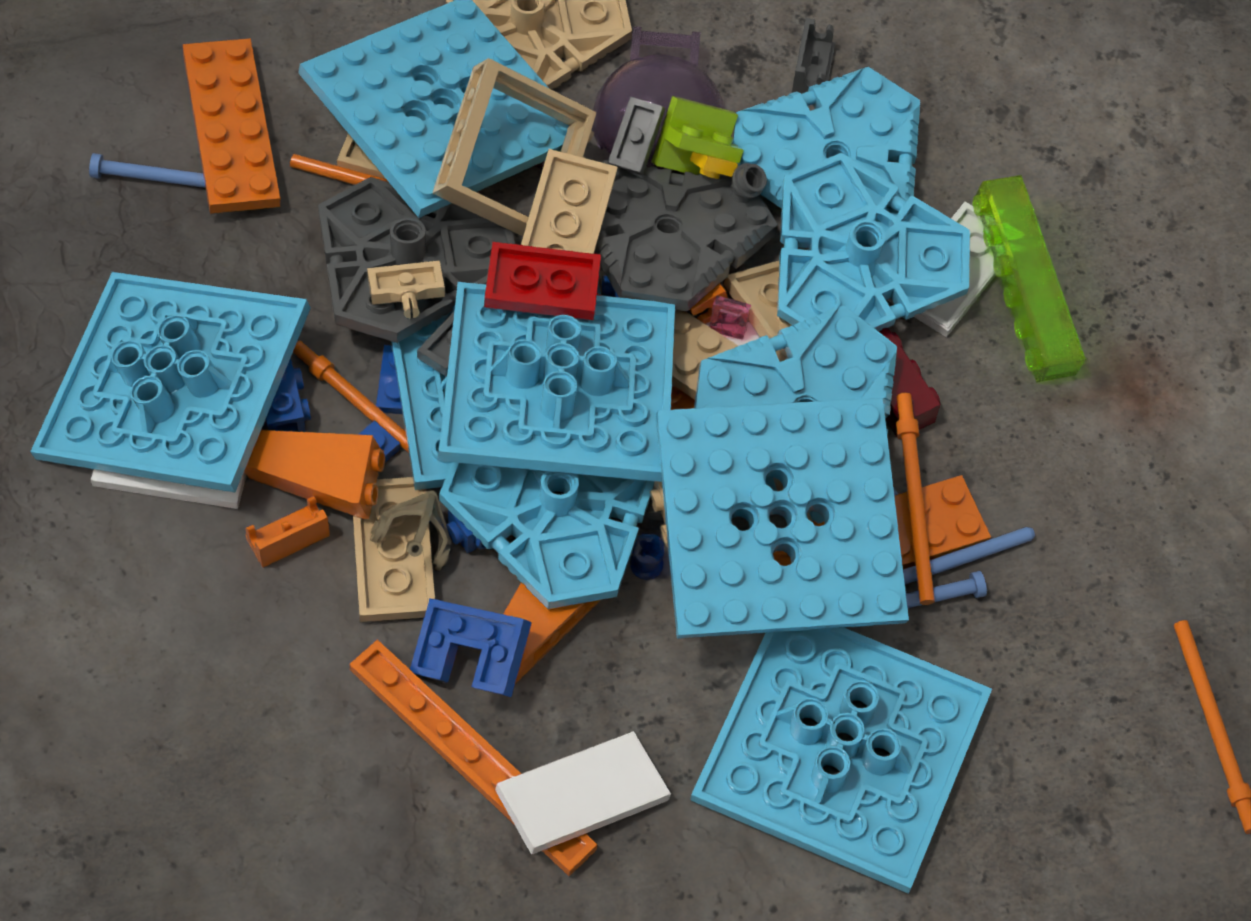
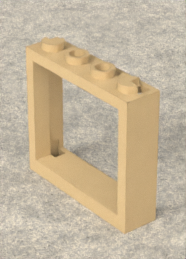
[433,58,597,236]

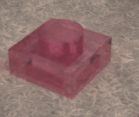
[709,295,751,340]

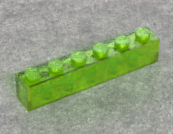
[973,175,1086,383]

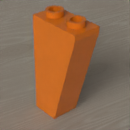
[244,430,385,519]
[504,583,601,684]

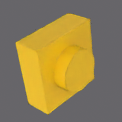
[690,152,738,179]

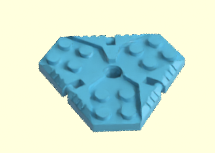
[733,67,920,247]
[777,153,970,331]
[694,305,897,524]
[439,462,654,609]

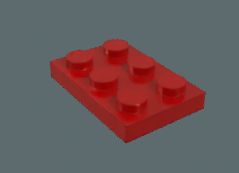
[484,242,601,320]

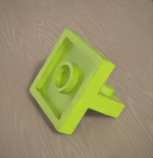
[651,96,744,177]

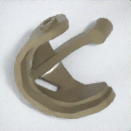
[370,490,451,572]

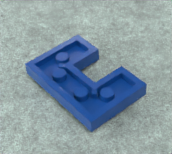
[410,598,532,697]

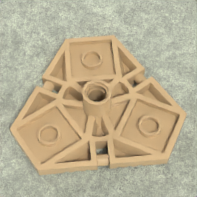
[445,0,632,89]

